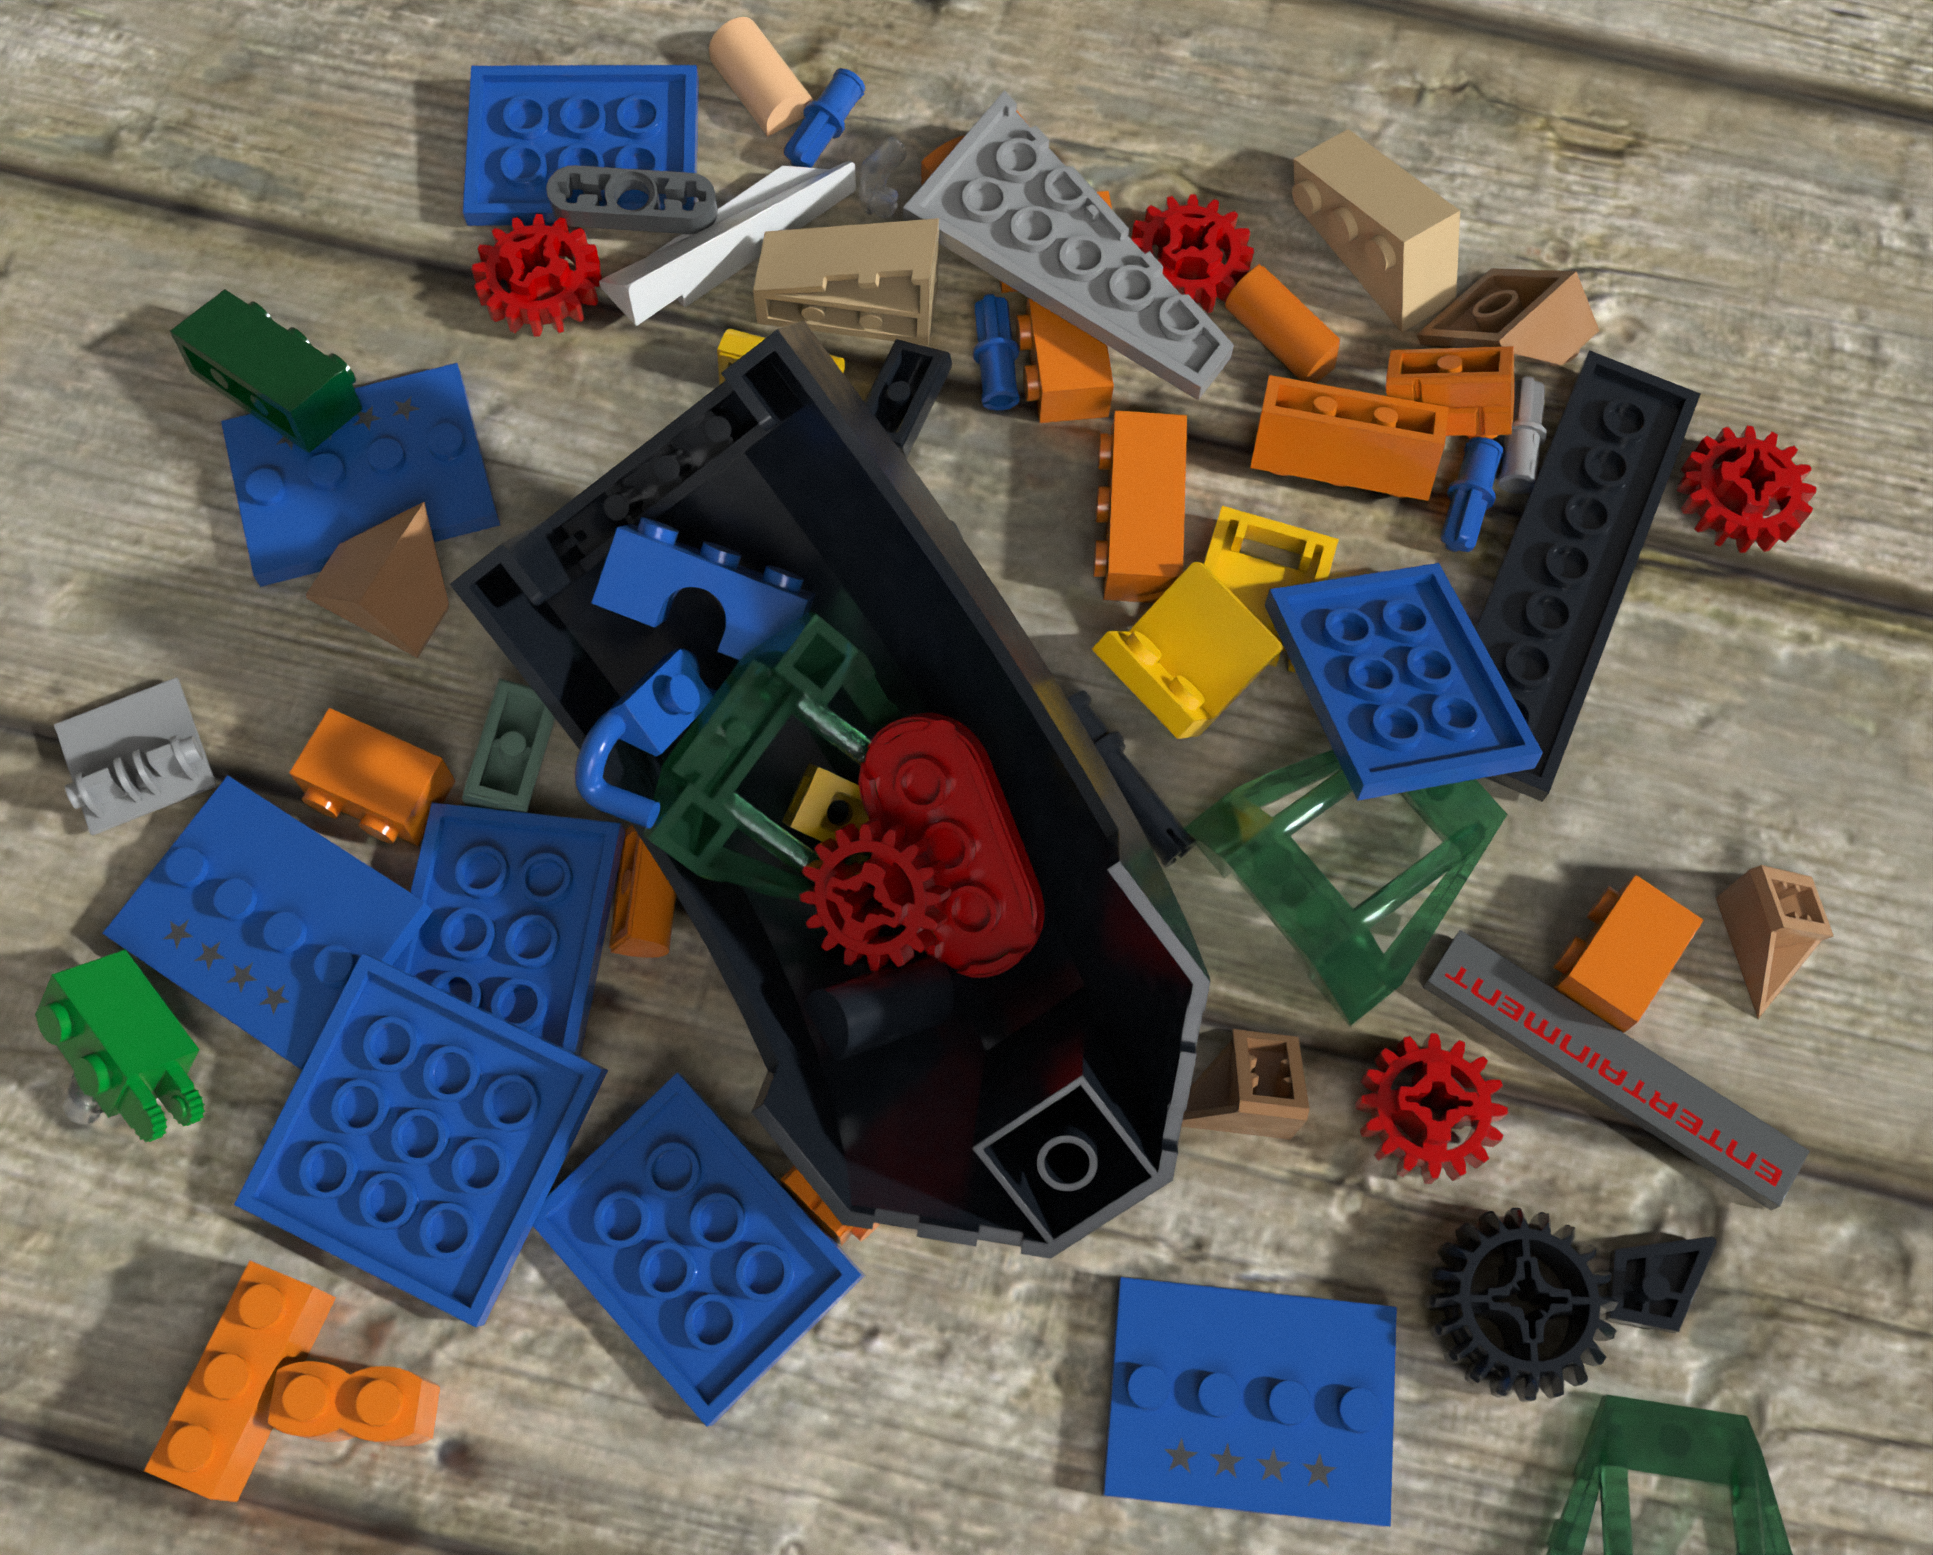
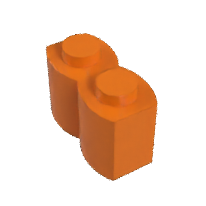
[267,1361,440,1447]

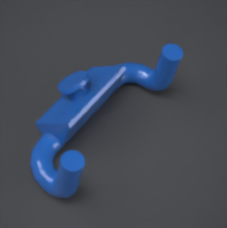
[574,648,753,829]

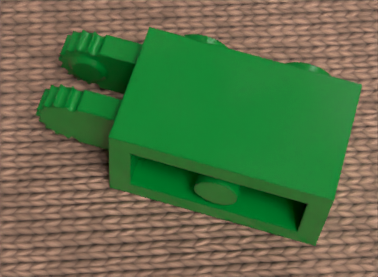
[35,949,205,1143]

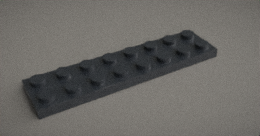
[1475,350,1701,802]

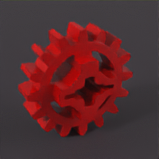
[1131,194,1254,313]
[472,214,603,337]
[1677,425,1817,553]
[800,818,951,971]
[1355,1033,1508,1184]

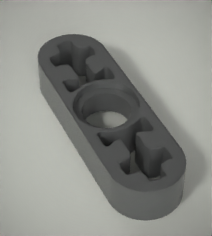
[546,165,718,234]

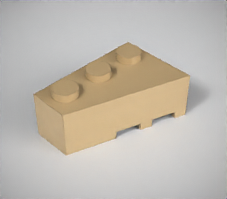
[1292,129,1460,333]
[753,218,939,346]

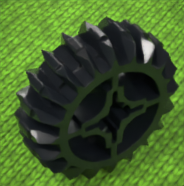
[1424,1208,1619,1402]

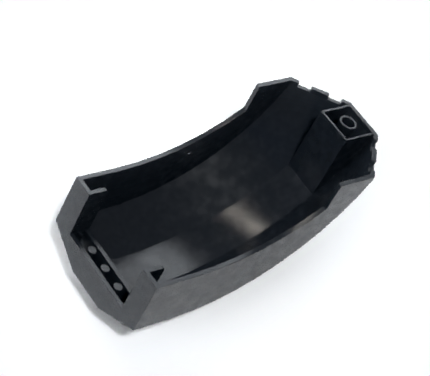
[449,321,1210,1259]

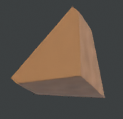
[306,502,449,658]
[1716,865,1834,1019]
[1181,1029,1310,1140]

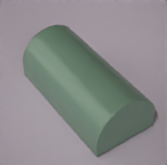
[462,678,555,813]

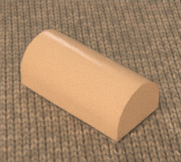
[709,17,814,137]

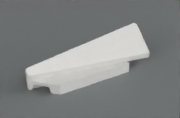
[599,161,856,326]

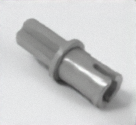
[1498,376,1547,494]

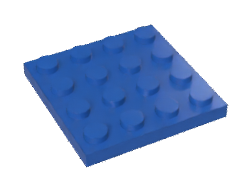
[234,953,608,1327]

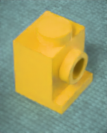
[782,763,869,859]

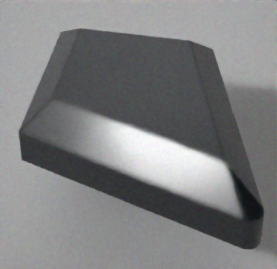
[1605,1236,1717,1333]

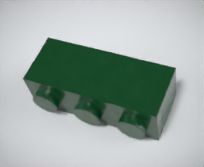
[170,289,363,453]

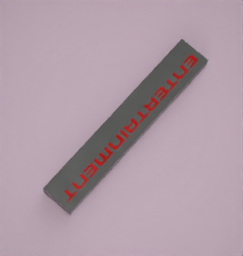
[1423,930,1810,1210]

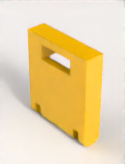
[1204,506,1339,673]

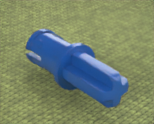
[784,68,866,168]
[973,294,1019,411]
[1440,437,1504,552]

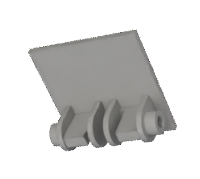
[54,677,217,836]

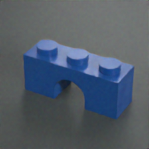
[591,517,816,676]

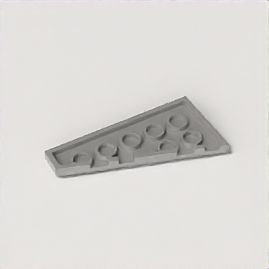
[903,90,1234,400]

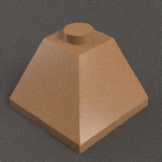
[1416,268,1599,366]

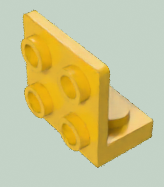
[1092,562,1283,739]

